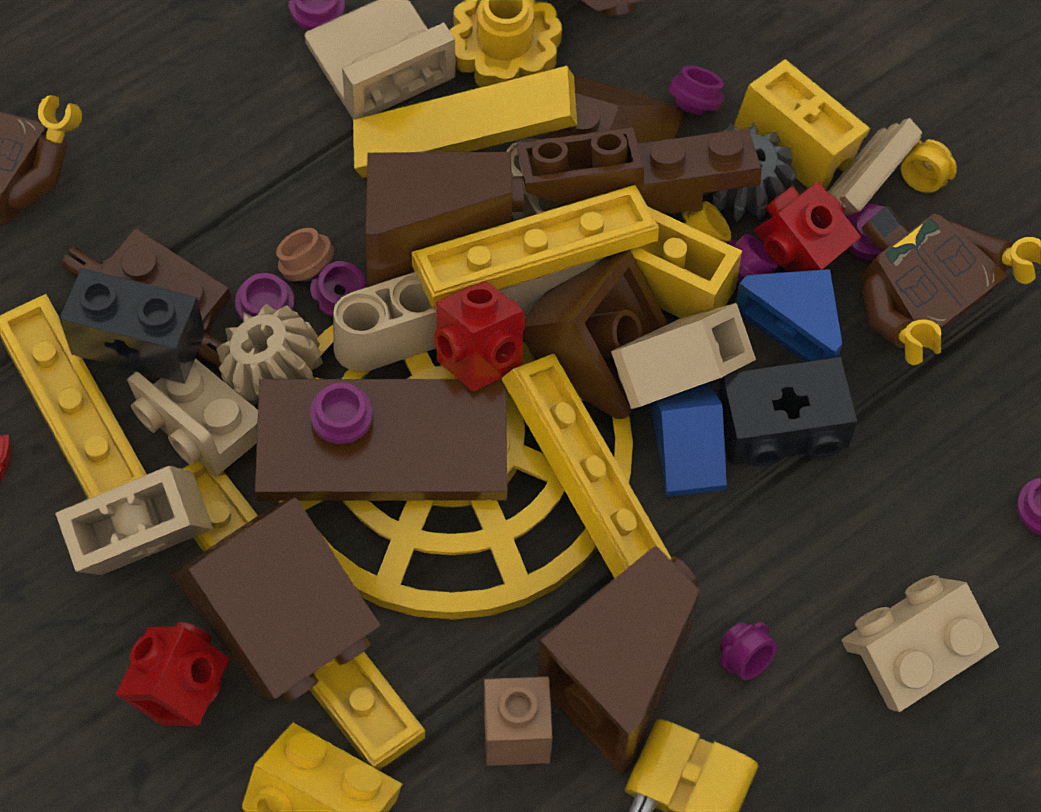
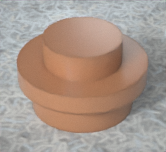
[276,228,334,282]

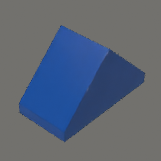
[736,269,842,362]
[650,382,727,497]

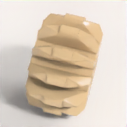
[216,304,323,406]

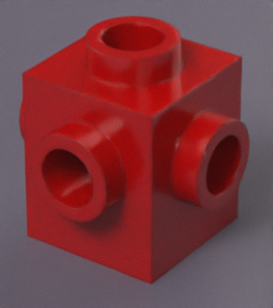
[754,181,861,272]
[434,281,525,392]
[115,622,230,726]

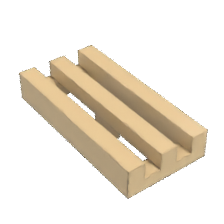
[828,118,923,216]

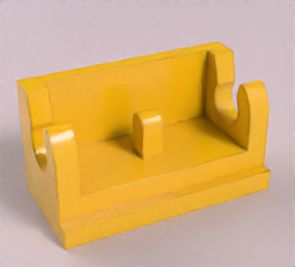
[734,59,870,190]

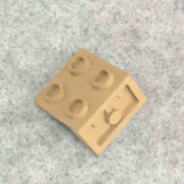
[305,0,455,120]

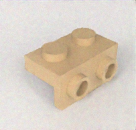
[841,575,999,712]

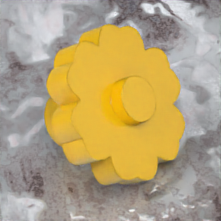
[450,0,562,87]

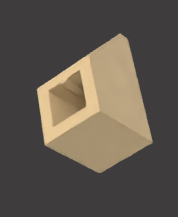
[611,303,756,409]

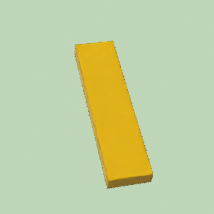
[353,66,577,178]
[411,185,659,310]
[0,294,147,499]
[501,353,671,578]

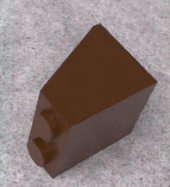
[365,152,524,287]
[171,497,381,702]
[537,545,700,776]

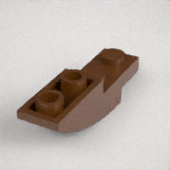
[516,127,761,214]

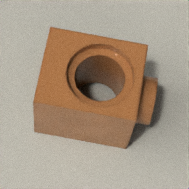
[484,677,552,766]

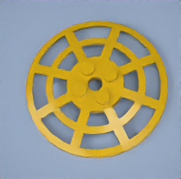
[278,325,633,620]

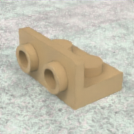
[127,358,258,477]

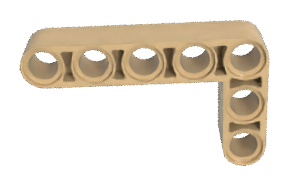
[333,138,607,372]

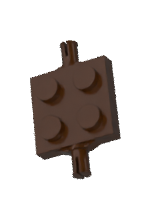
[61,228,232,384]

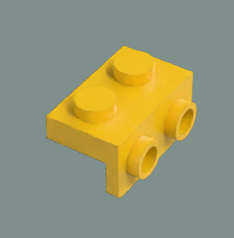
[242,722,402,812]

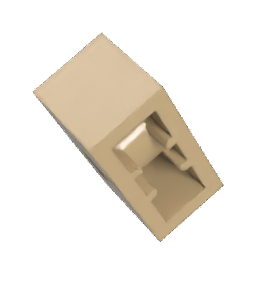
[55,466,213,575]

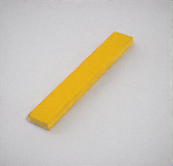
[183,460,425,770]

